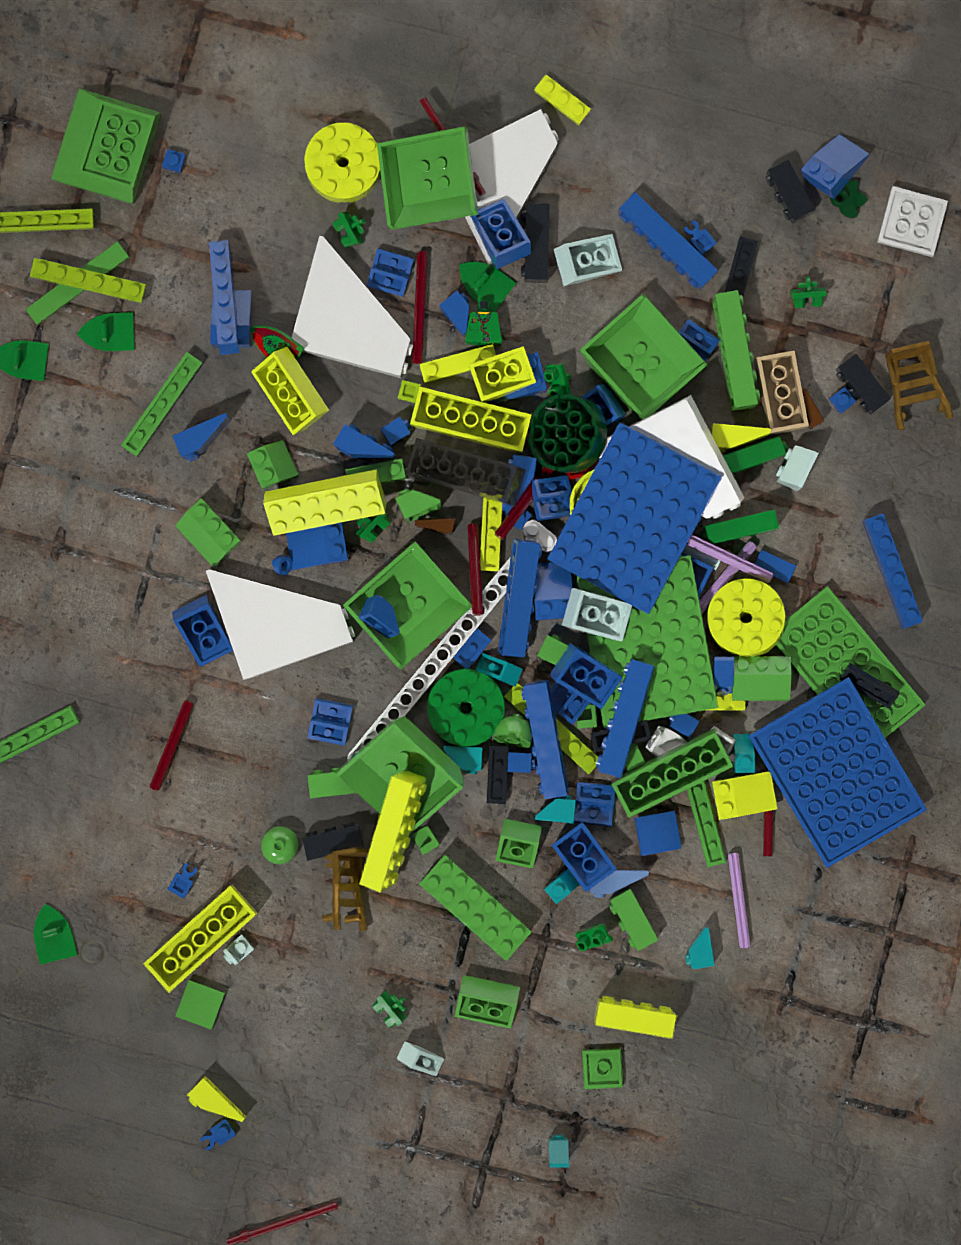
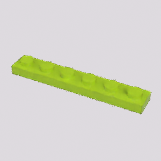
[0,209,94,233]
[30,258,147,304]
[504,683,598,774]

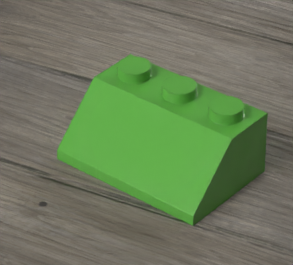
[396,489,442,524]
[175,498,242,568]
[732,656,791,701]
[454,975,520,1029]

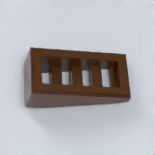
[802,388,824,430]
[415,518,455,535]

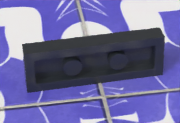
[725,236,758,297]
[839,663,900,708]
[486,746,508,804]

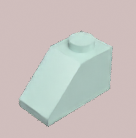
[397,1041,444,1076]

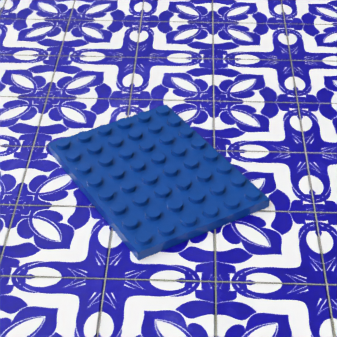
[548,422,723,614]
[748,677,927,868]

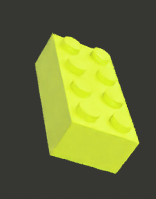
[251,347,329,435]
[594,996,676,1038]

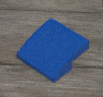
[367,248,414,297]
[679,319,720,361]
[532,475,572,521]
[550,681,590,725]
[307,698,353,746]
[574,782,615,827]
[634,811,682,856]

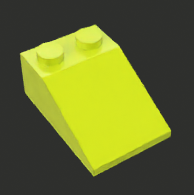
[469,346,536,403]
[710,423,771,455]
[712,771,778,820]

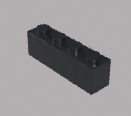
[521,203,550,283]

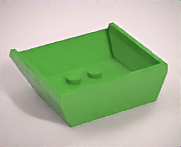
[51,88,162,204]
[377,127,478,230]
[580,294,707,421]
[343,542,472,671]
[335,716,464,833]

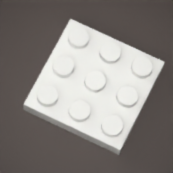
[877,186,948,257]

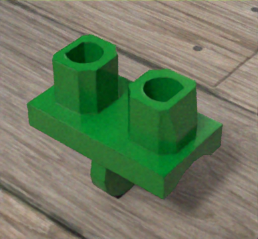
[332,212,366,248]
[789,276,827,308]
[543,363,571,398]
[355,513,390,543]
[575,923,613,952]
[372,990,408,1028]

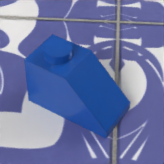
[439,291,470,337]
[359,595,400,639]
[712,657,734,696]

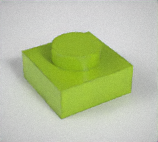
[398,380,421,403]

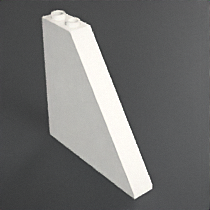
[465,109,559,265]
[292,236,413,378]
[599,395,744,518]
[206,570,355,680]

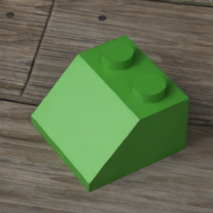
[247,440,298,490]
[495,819,542,869]

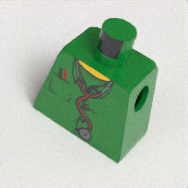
[465,301,502,345]

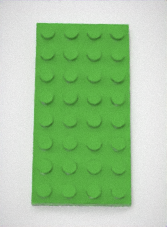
[776,586,925,738]

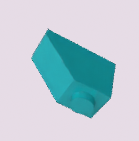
[476,653,523,687]
[733,734,755,773]
[444,746,482,774]
[535,795,576,823]
[544,869,580,904]
[685,926,715,969]
[548,1134,569,1168]

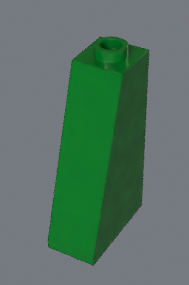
[723,436,788,475]
[701,510,779,545]

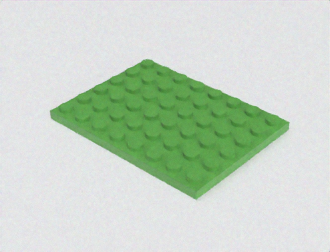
[577,555,718,728]

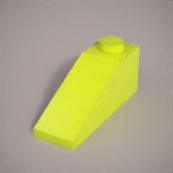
[187,1076,246,1122]

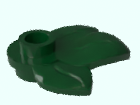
[830,180,868,219]

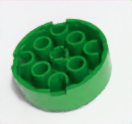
[427,669,505,746]

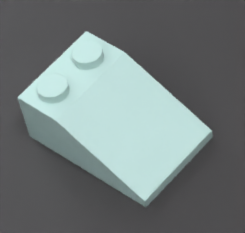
[554,234,622,286]
[562,588,632,642]

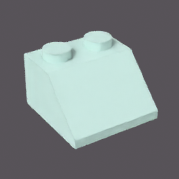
[776,445,818,491]

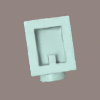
[223,935,254,965]

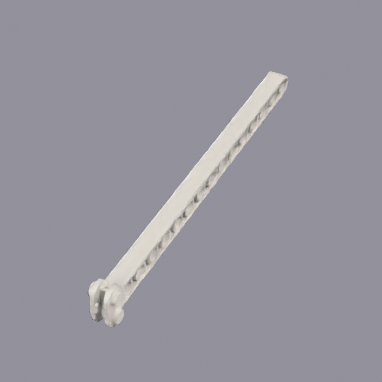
[347,520,557,761]

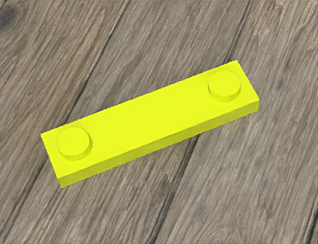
[420,344,496,383]
[480,494,503,572]

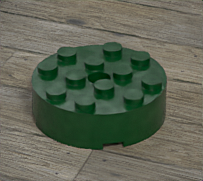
[528,394,607,473]

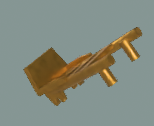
[885,341,954,431]
[322,848,370,932]

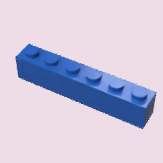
[618,192,718,290]
[209,240,240,355]
[862,513,923,629]
[498,538,542,657]
[596,659,655,778]
[521,680,569,799]

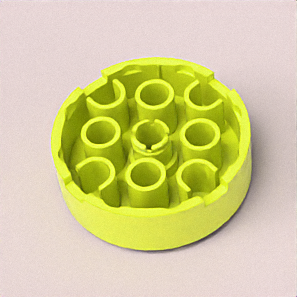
[304,123,381,203]
[707,579,786,657]

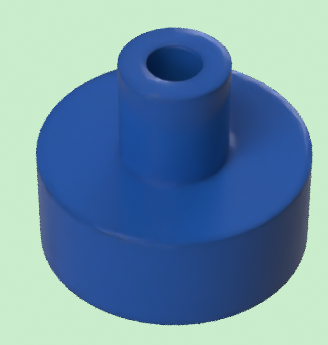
[272,555,292,575]

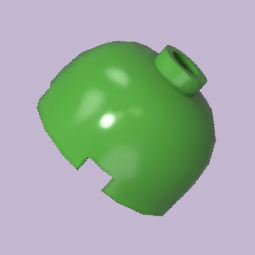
[494,714,532,748]
[261,826,299,865]

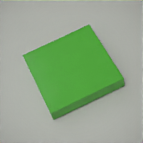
[175,979,225,1030]
[582,1048,623,1089]

